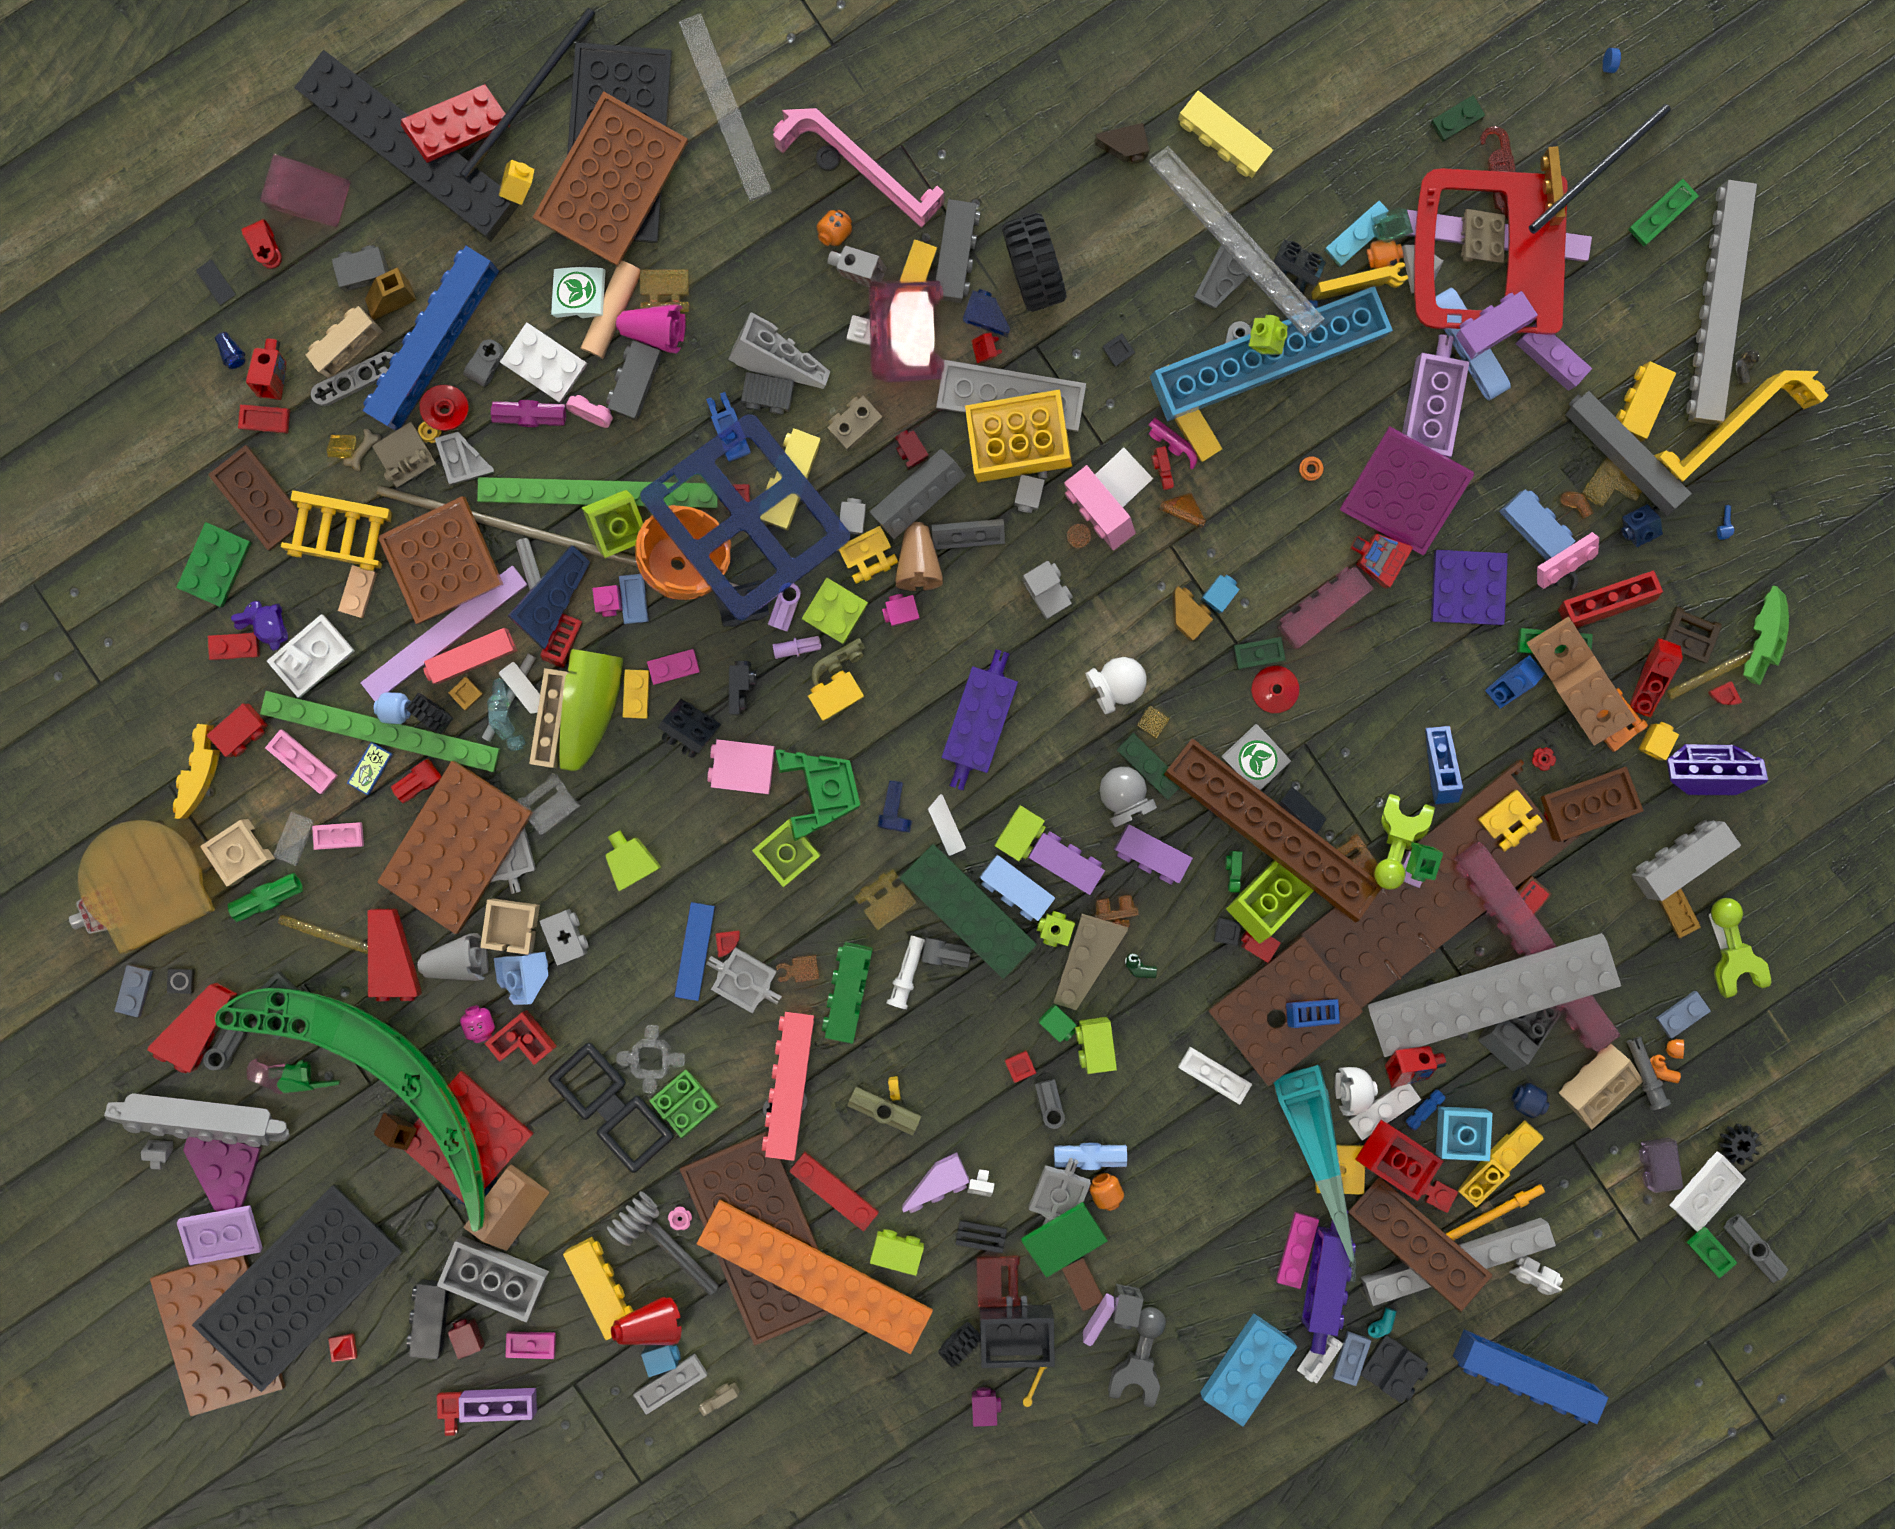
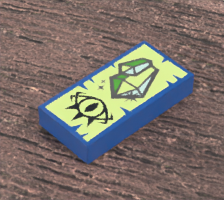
[347,742,393,795]

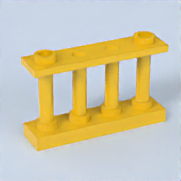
[281,490,392,571]

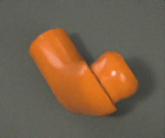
[1650,1055,1681,1084]

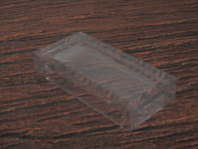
[273,812,315,865]

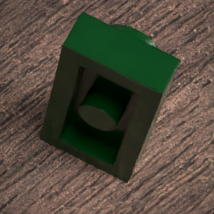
[1431,95,1486,142]
[1233,637,1286,669]

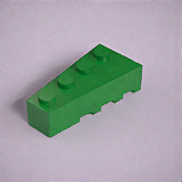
[822,942,873,1044]

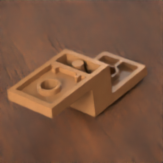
[1527,617,1636,746]

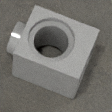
[1014,475,1044,513]
[839,498,866,535]

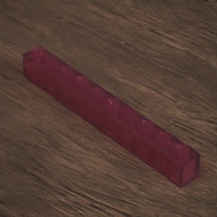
[1454,842,1621,1052]

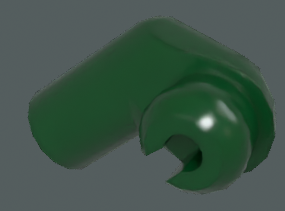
[1125,953,1157,978]

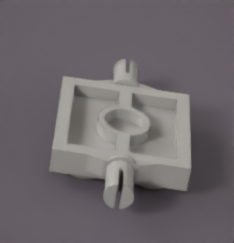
[491,827,536,894]
[706,947,782,1013]
[1029,1158,1091,1226]

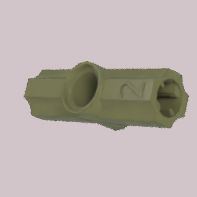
[847,1087,921,1136]

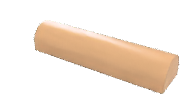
[581,261,642,359]

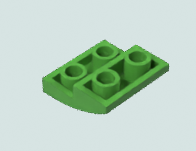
[649,1069,719,1138]

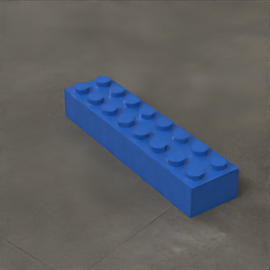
[363,246,499,431]

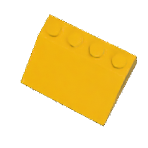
[965,389,1072,482]

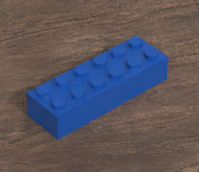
[1453,1330,1609,1424]

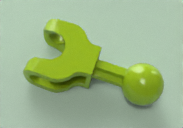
[1374,794,1435,890]
[1711,898,1771,998]

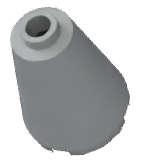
[418,933,489,981]

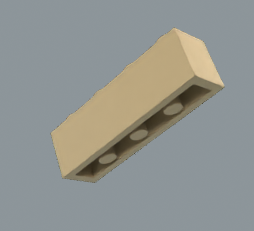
[529,668,569,768]

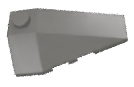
[728,312,830,389]

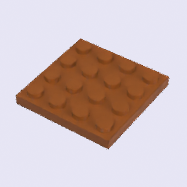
[378,496,504,624]

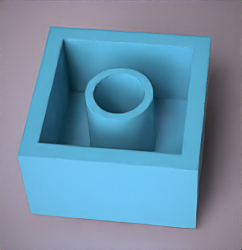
[1436,1106,1493,1161]

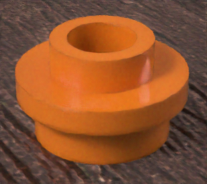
[1299,457,1323,481]

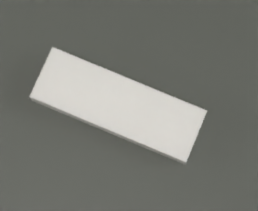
[1178,1047,1252,1105]

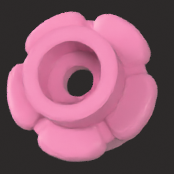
[668,1207,692,1230]

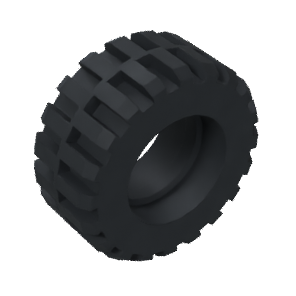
[1002,212,1067,312]

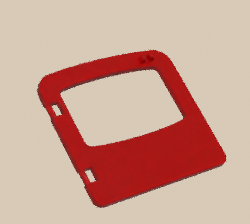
[1414,168,1568,335]

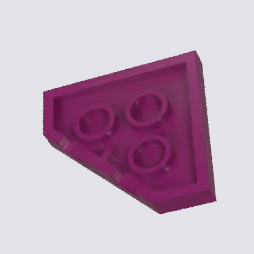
[183,1137,262,1211]

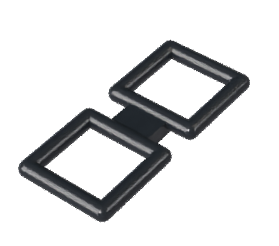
[548,1043,674,1173]

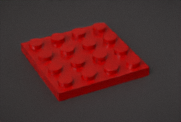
[404,1071,534,1202]

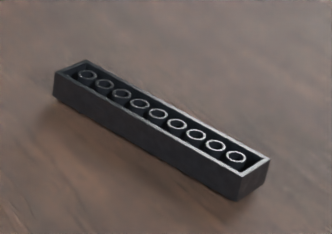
[294,50,520,242]

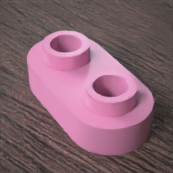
[565,395,613,428]

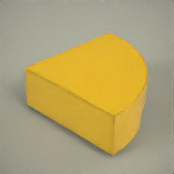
[888,1076,901,1101]

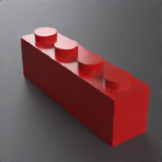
[1558,570,1663,628]

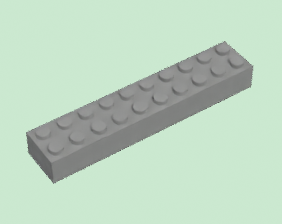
[1368,933,1621,1057]

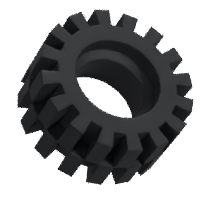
[406,693,453,734]
[938,1322,981,1367]

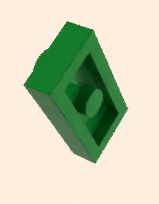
[1687,1226,1737,1278]

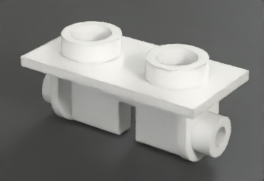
[1510,1256,1563,1295]
[1297,1335,1343,1383]

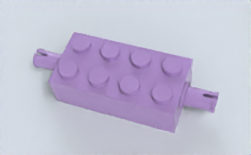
[1402,335,1469,458]

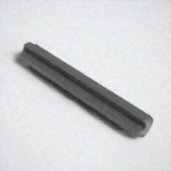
[645,1221,719,1295]

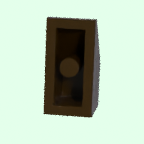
[1095,123,1150,164]

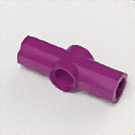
[491,400,566,427]

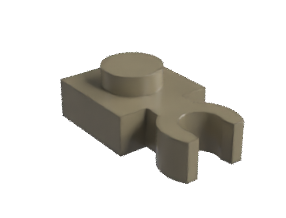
[698,1382,740,1416]

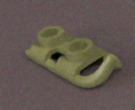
[812,638,865,685]

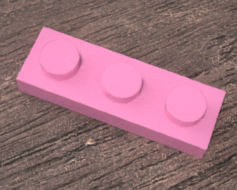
[1537,532,1599,589]
[265,730,338,794]

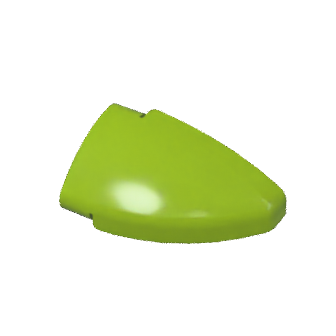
[560,649,623,771]

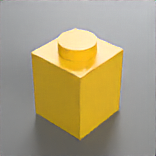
[1638,722,1679,760]

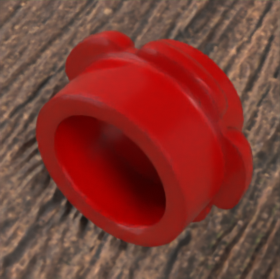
[1532,747,1556,771]

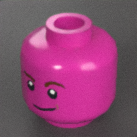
[460,1005,495,1043]

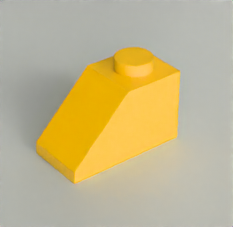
[499,160,535,205]

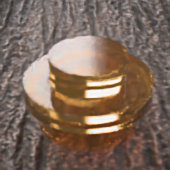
[1067,524,1091,548]

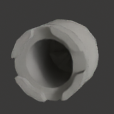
[1099,767,1157,827]

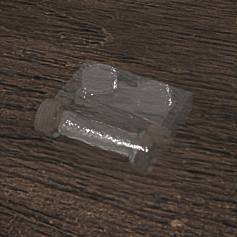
[517,772,580,835]

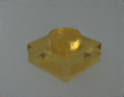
[326,435,357,458]
[1136,706,1170,739]

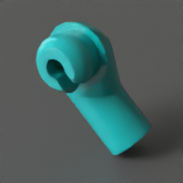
[1368,1307,1397,1338]

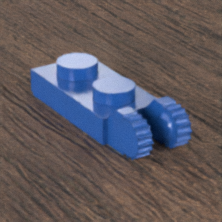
[706,392,751,462]

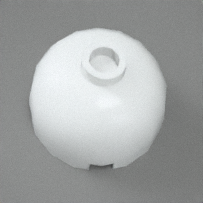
[1335,1067,1378,1116]

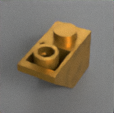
[365,267,416,320]
[1173,586,1213,641]

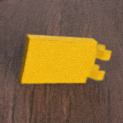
[1311,263,1408,301]

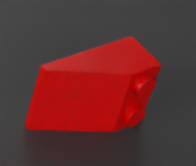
[1355,1120,1444,1201]

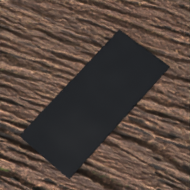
[196,259,236,305]

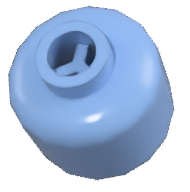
[374,692,411,724]

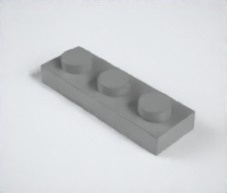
[633,1354,708,1415]

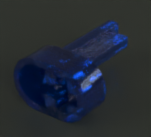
[877,780,912,833]

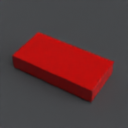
[238,404,290,434]

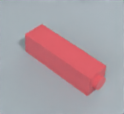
[423,628,517,684]

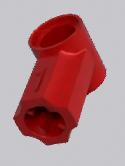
[391,758,442,804]

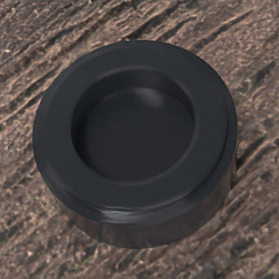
[816,146,840,171]

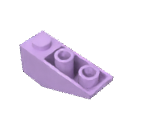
[902,1153,970,1213]

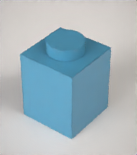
[1201,575,1240,614]
[641,1345,681,1377]

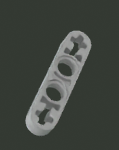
[311,352,394,406]

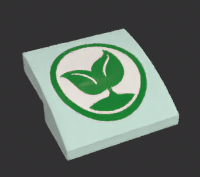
[551,267,605,318]

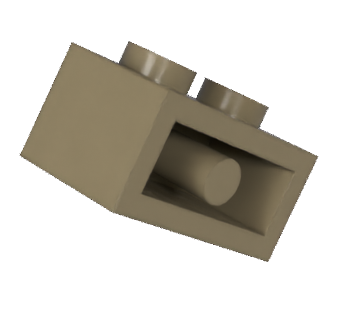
[827,396,883,452]

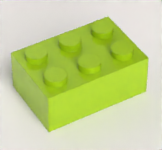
[1226,860,1314,944]

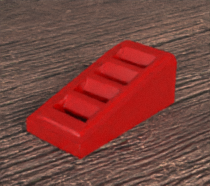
[540,613,582,668]

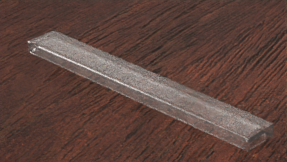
[679,13,772,201]

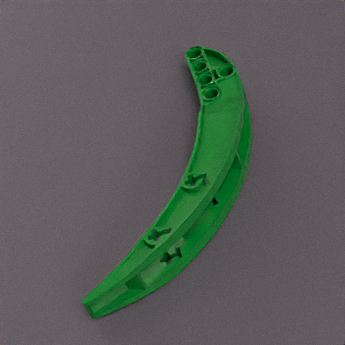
[215,988,485,1232]

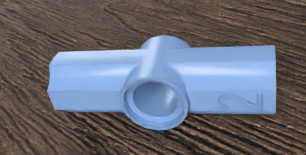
[1054,1143,1127,1170]

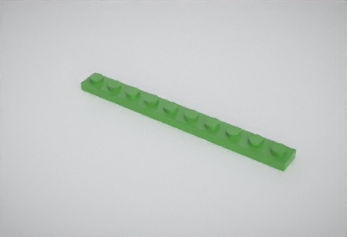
[477,477,719,509]
[260,691,500,772]

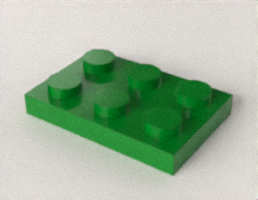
[176,522,252,608]

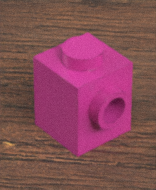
[592,585,623,617]
[882,594,919,627]

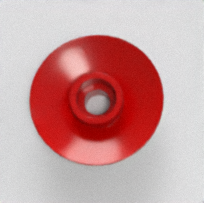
[419,385,469,431]
[1251,666,1299,713]

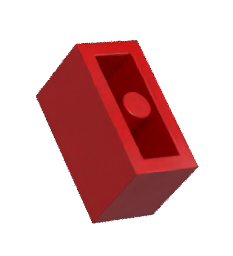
[207,703,269,757]

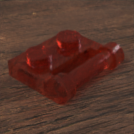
[977,1255,1021,1307]

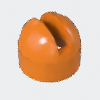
[1666,1039,1684,1059]

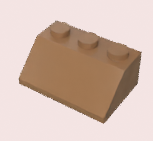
[463,1164,550,1251]

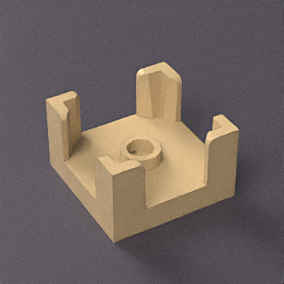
[200,819,275,887]

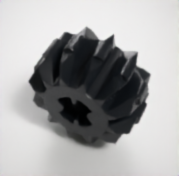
[1718,1123,1762,1165]

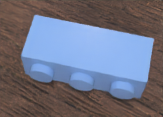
[980,854,1055,921]

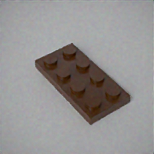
[208,445,308,551]
[1540,766,1643,842]

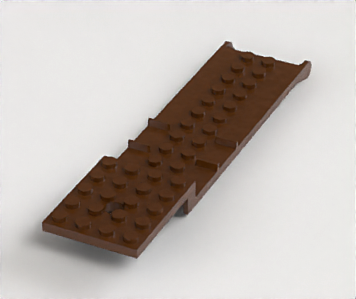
[1208,759,1581,1086]

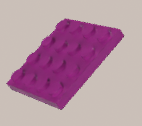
[1340,426,1474,556]

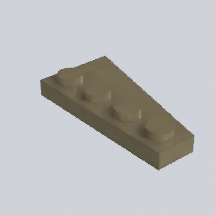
[1053,914,1128,1010]

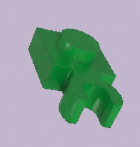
[1225,850,1242,892]

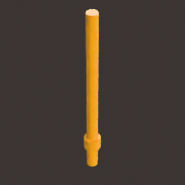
[1446,1184,1545,1241]

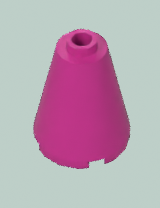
[616,304,686,353]

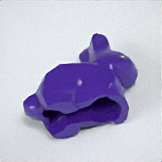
[231,601,288,651]

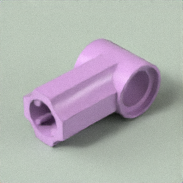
[768,583,801,632]

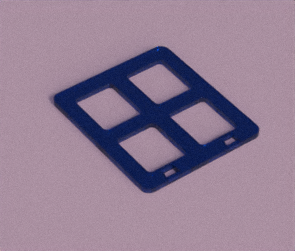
[640,414,850,620]

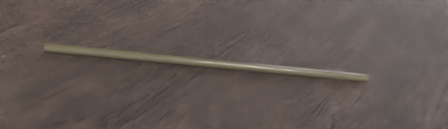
[377,486,739,590]

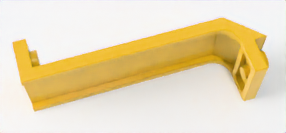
[1655,370,1829,482]

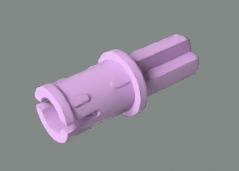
[773,636,821,659]

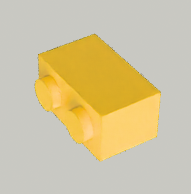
[808,670,864,721]

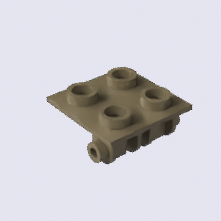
[1461,209,1505,263]
[372,422,436,488]

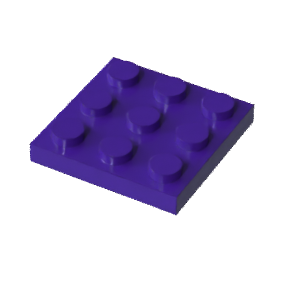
[1431,550,1508,625]

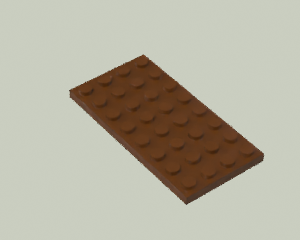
[680,1130,830,1346]

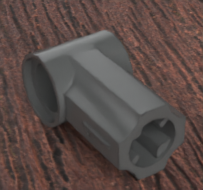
[922,937,971,968]
[203,1023,246,1070]
[1035,1079,1065,1129]

